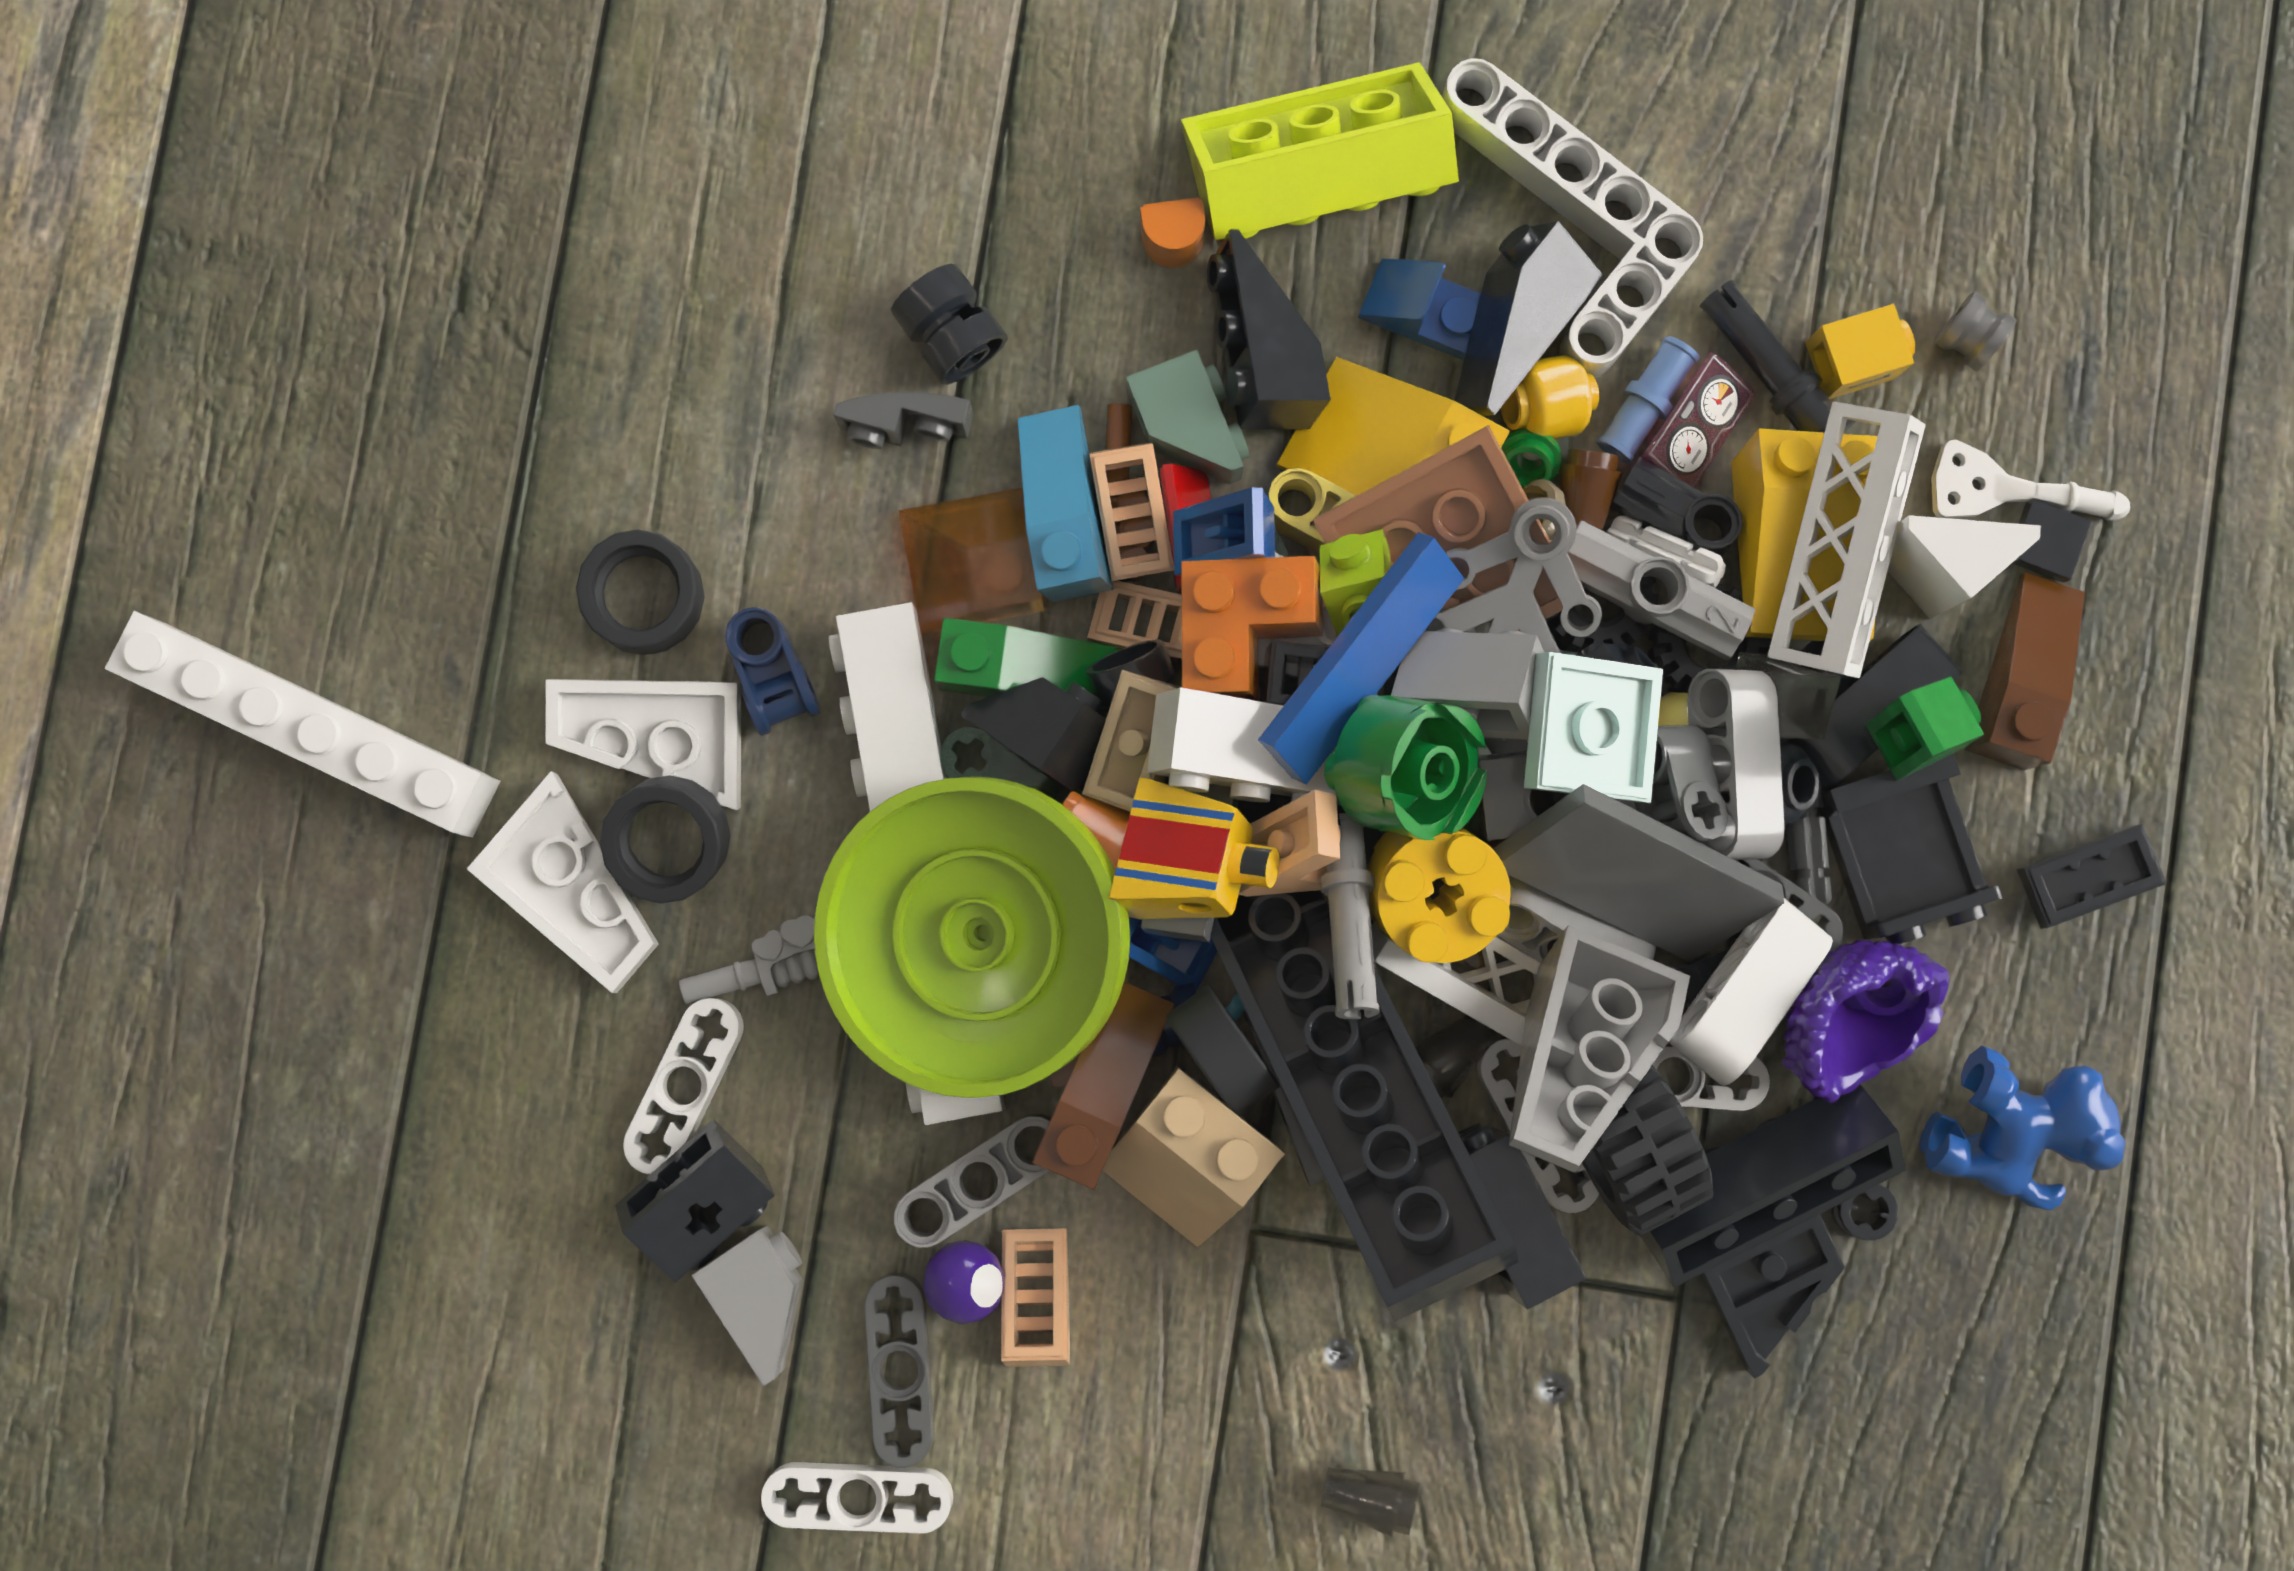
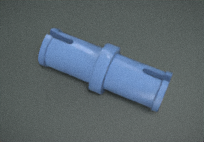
[1596,336,1700,463]

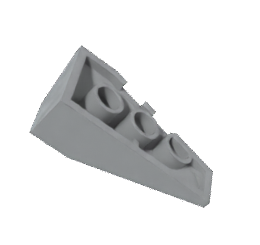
[1509,925,1690,1172]

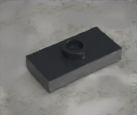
[2017,824,2167,929]

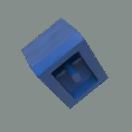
[1173,487,1275,576]
[1129,917,1218,991]

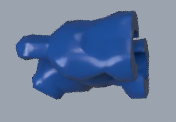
[1919,1046,2126,1211]

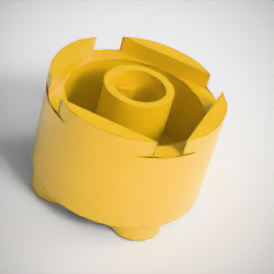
[1367,828,1511,963]

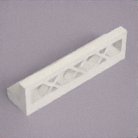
[1767,401,1926,678]
[1371,897,1541,1046]

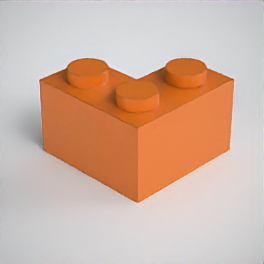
[1181,556,1323,701]

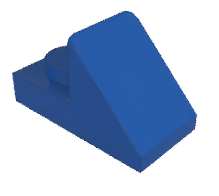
[1358,258,1481,360]

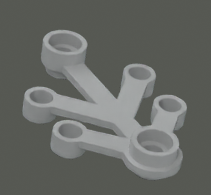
[1435,497,1602,739]

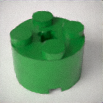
[1324,695,1487,840]

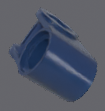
[725,607,821,736]

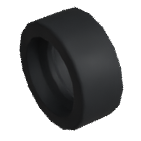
[576,529,705,655]
[599,775,731,904]
[1166,986,1279,1116]

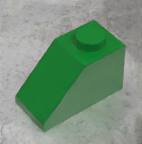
[1865,677,1984,781]

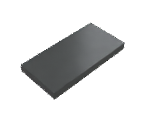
[1493,784,1785,962]

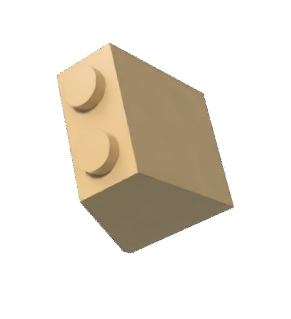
[1103,1065,1285,1247]

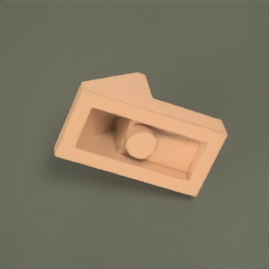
[1239,790,1341,896]

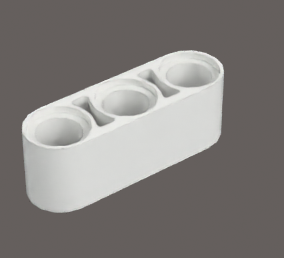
[1670,898,1833,1086]

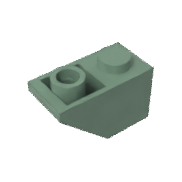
[1126,350,1250,484]

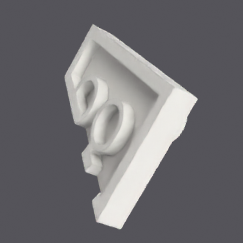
[546,679,741,810]
[467,771,659,993]

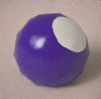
[922,1240,1005,1324]

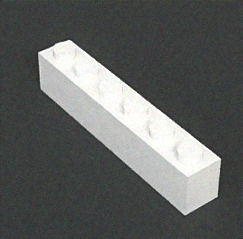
[105,611,500,838]

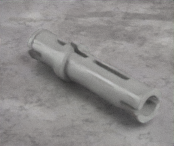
[1320,813,1380,1019]

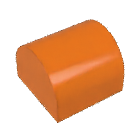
[1140,197,1205,268]

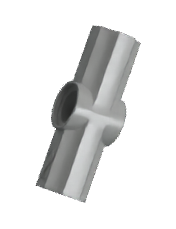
[1568,520,1756,661]

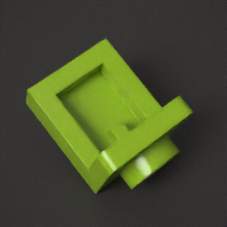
[1320,529,1391,637]

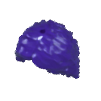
[1782,939,1950,1103]

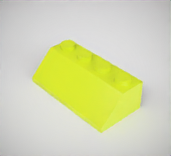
[1181,62,1459,241]

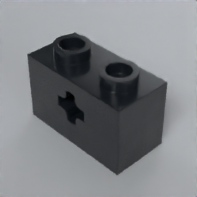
[615,1119,775,1283]

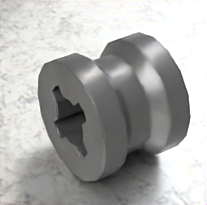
[1935,291,2017,371]

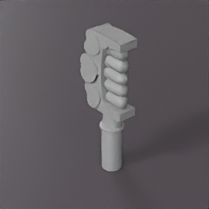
[679,916,819,1004]

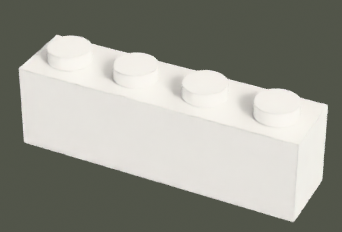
[1147,687,1341,805]

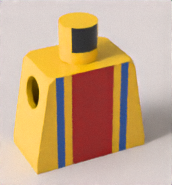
[1109,777,1280,919]

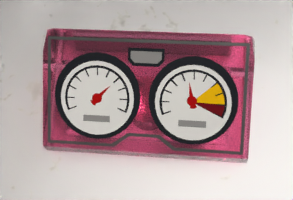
[1635,351,1756,488]

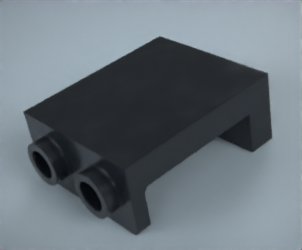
[1818,754,2003,944]

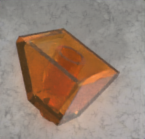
[898,488,1045,634]

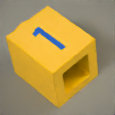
[1805,304,1915,399]

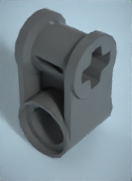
[1634,724,1728,842]

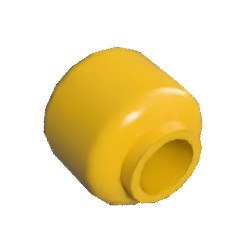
[1501,355,1599,439]

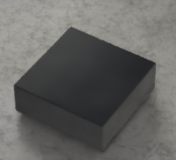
[2012,499,2093,583]

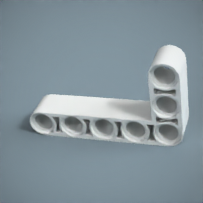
[1442,58,1703,378]

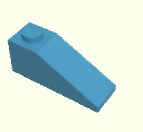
[1018,405,1114,602]

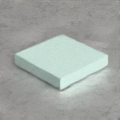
[1524,652,1663,803]

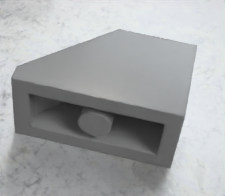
[692,1225,803,1386]

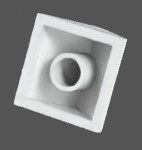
[1888,515,2041,619]

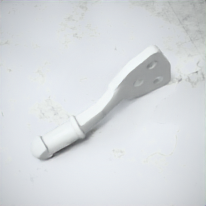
[1931,440,2130,521]

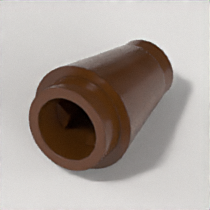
[1560,449,1623,531]

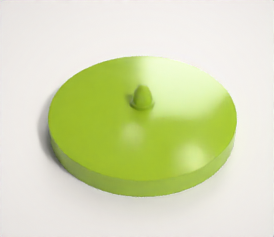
[814,777,1130,1098]

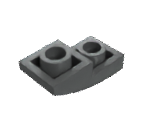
[833,392,974,449]

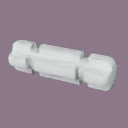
[1607,515,1726,588]

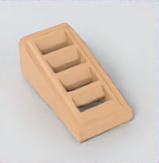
[1089,442,1174,581]
[1087,580,1182,665]
[1001,1228,1070,1367]

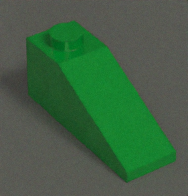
[934,617,1121,712]

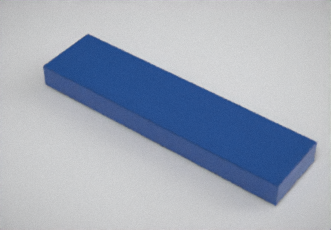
[1258,532,1464,785]

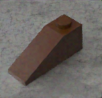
[1965,572,2085,771]
[1032,982,1174,1190]

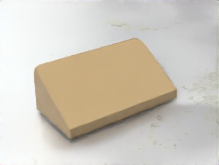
[1082,670,1182,812]

